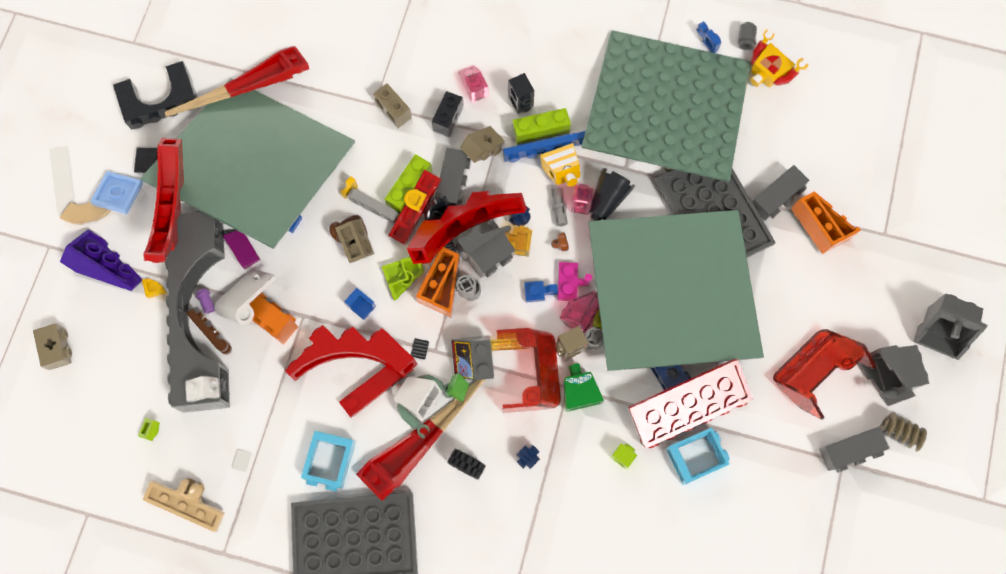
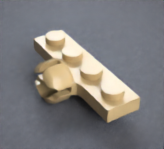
[142,478,225,533]

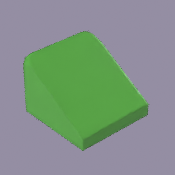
[446,373,470,402]

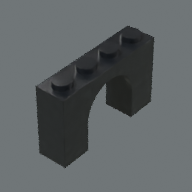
[113,61,198,130]

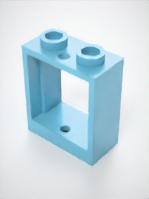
[666,427,730,485]
[301,431,356,492]

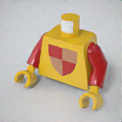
[750,29,809,87]

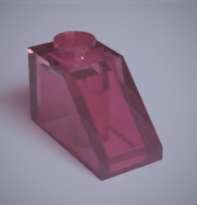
[458,65,489,103]
[570,184,593,215]
[559,291,599,334]

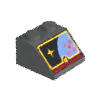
[451,335,494,380]

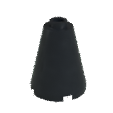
[589,168,635,221]

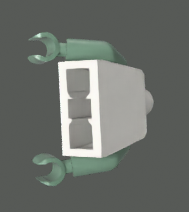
[392,374,452,438]

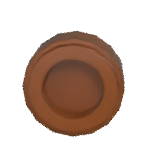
[551,232,569,252]

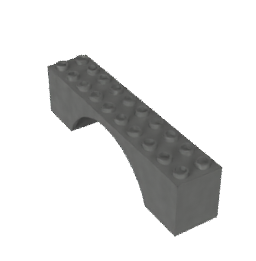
[165,212,230,413]

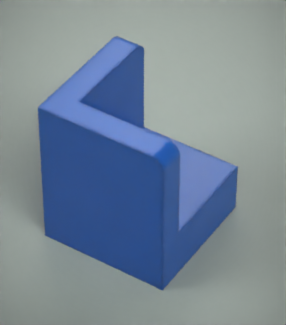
[344,288,376,320]

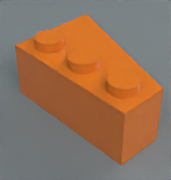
[791,191,861,255]
[416,247,460,318]
[249,293,298,345]

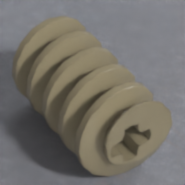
[880,412,927,452]

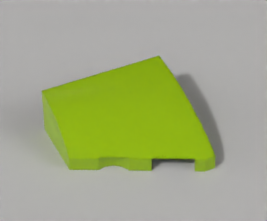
[381,256,424,301]

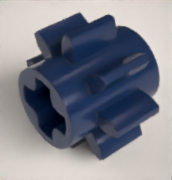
[508,205,531,227]
[516,445,540,469]

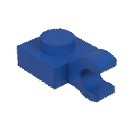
[524,281,558,303]

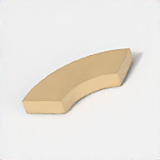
[59,202,112,225]

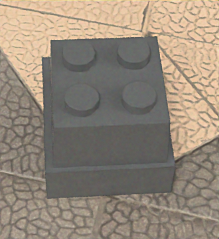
[455,219,515,278]
[913,293,988,360]
[856,345,930,406]

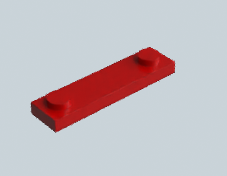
[388,170,442,245]
[339,366,414,418]

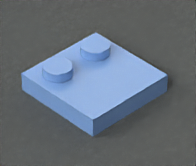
[90,171,143,215]

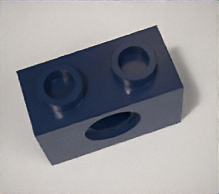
[650,365,691,391]

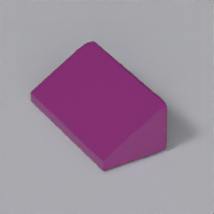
[223,230,261,270]

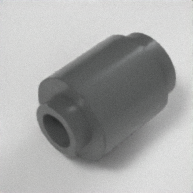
[737,22,757,50]

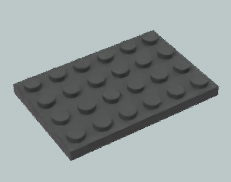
[655,168,776,258]
[291,492,418,574]

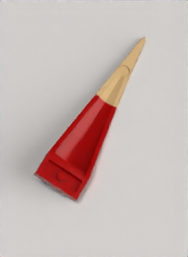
[165,46,310,117]
[356,379,485,501]

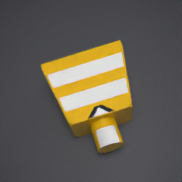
[540,143,581,187]

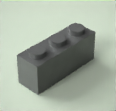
[435,147,471,206]
[752,165,810,221]
[819,426,890,473]

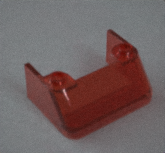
[496,328,561,413]
[773,329,876,420]

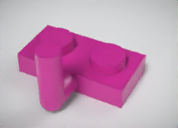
[558,262,592,301]

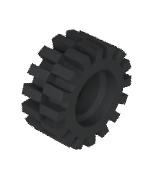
[447,448,486,480]

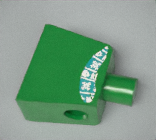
[563,363,604,412]

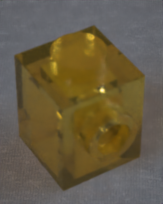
[508,226,533,257]

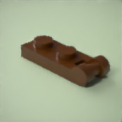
[187,309,232,355]

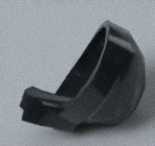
[424,196,448,220]

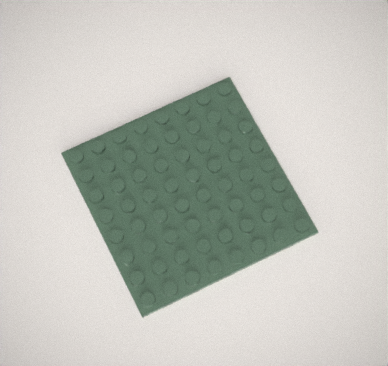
[582,30,751,182]
[141,78,355,249]
[588,210,764,371]

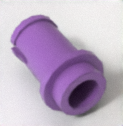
[196,288,215,314]

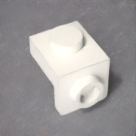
[185,376,219,402]

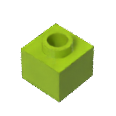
[610,443,637,470]

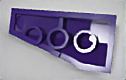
[60,229,142,291]

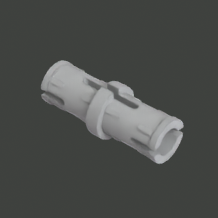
[551,187,568,227]

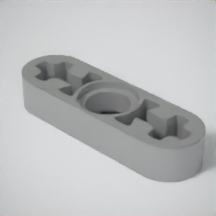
[347,188,398,223]

